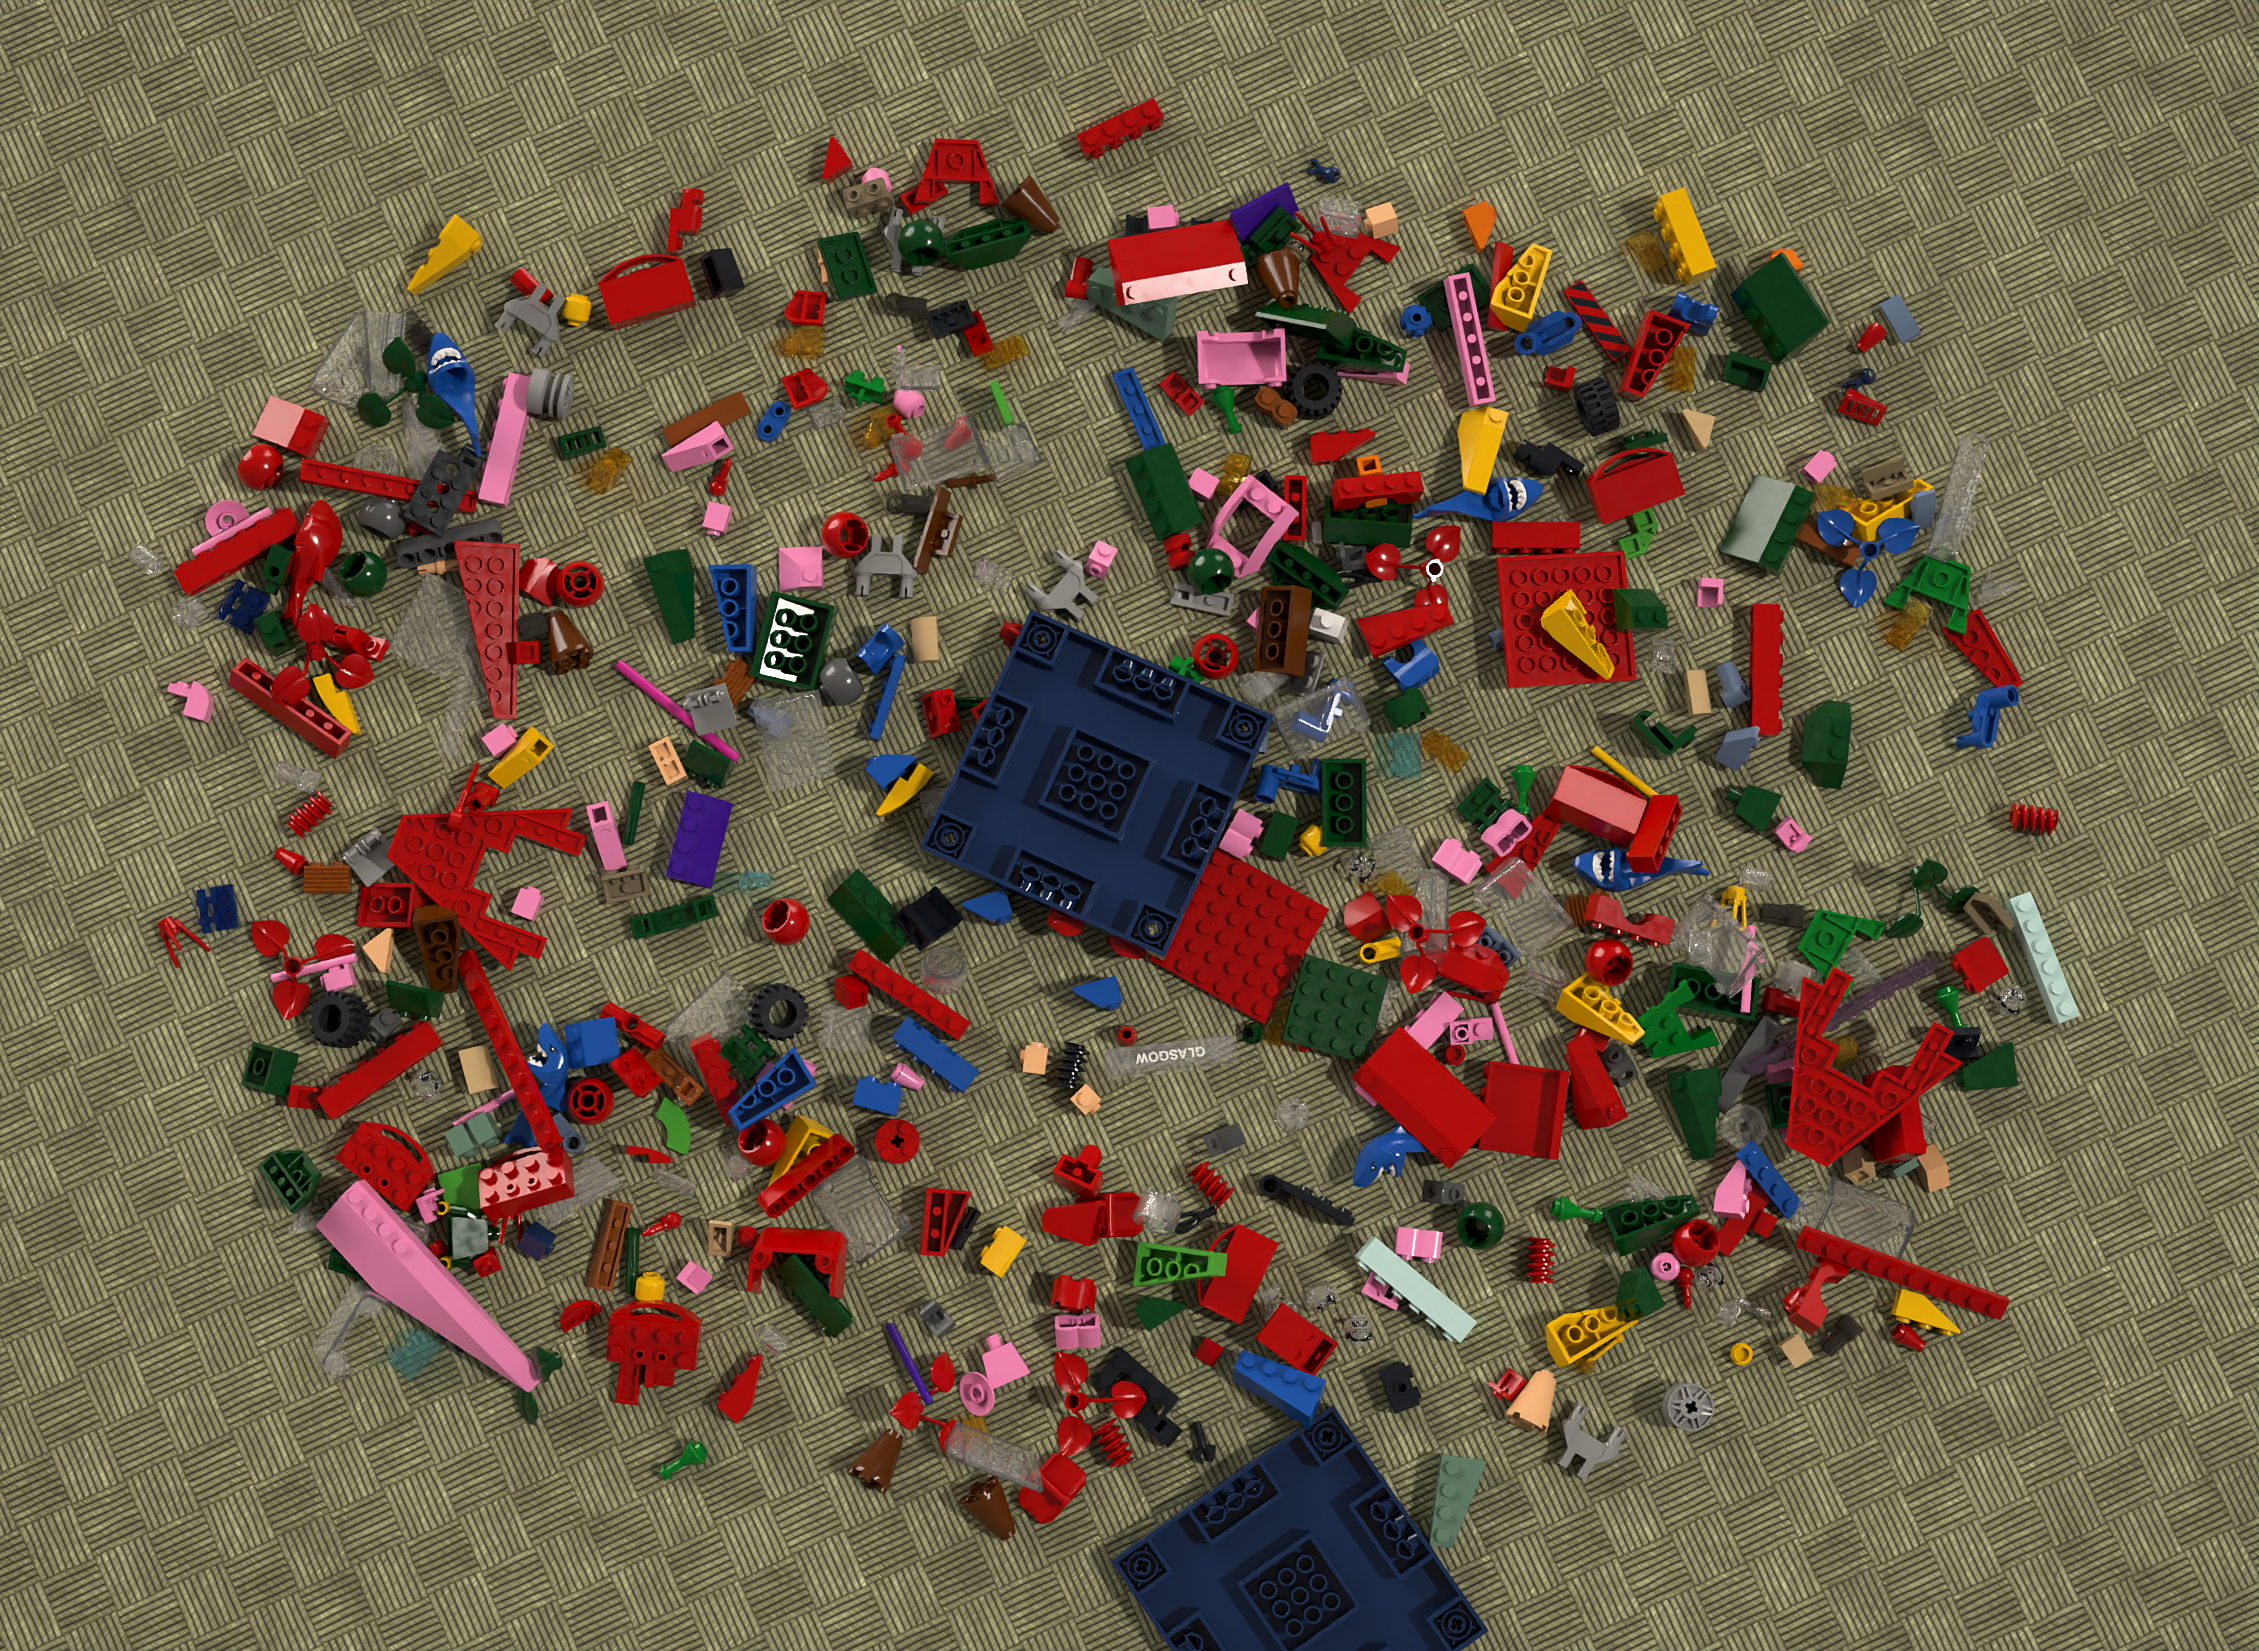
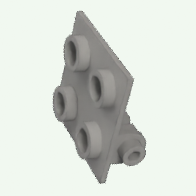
[1286,651,1326,697]
[683,683,738,736]
[341,827,396,887]

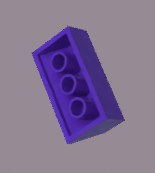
[666,791,733,889]

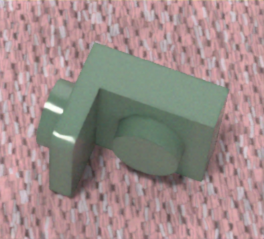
[1887,1157,1919,1179]

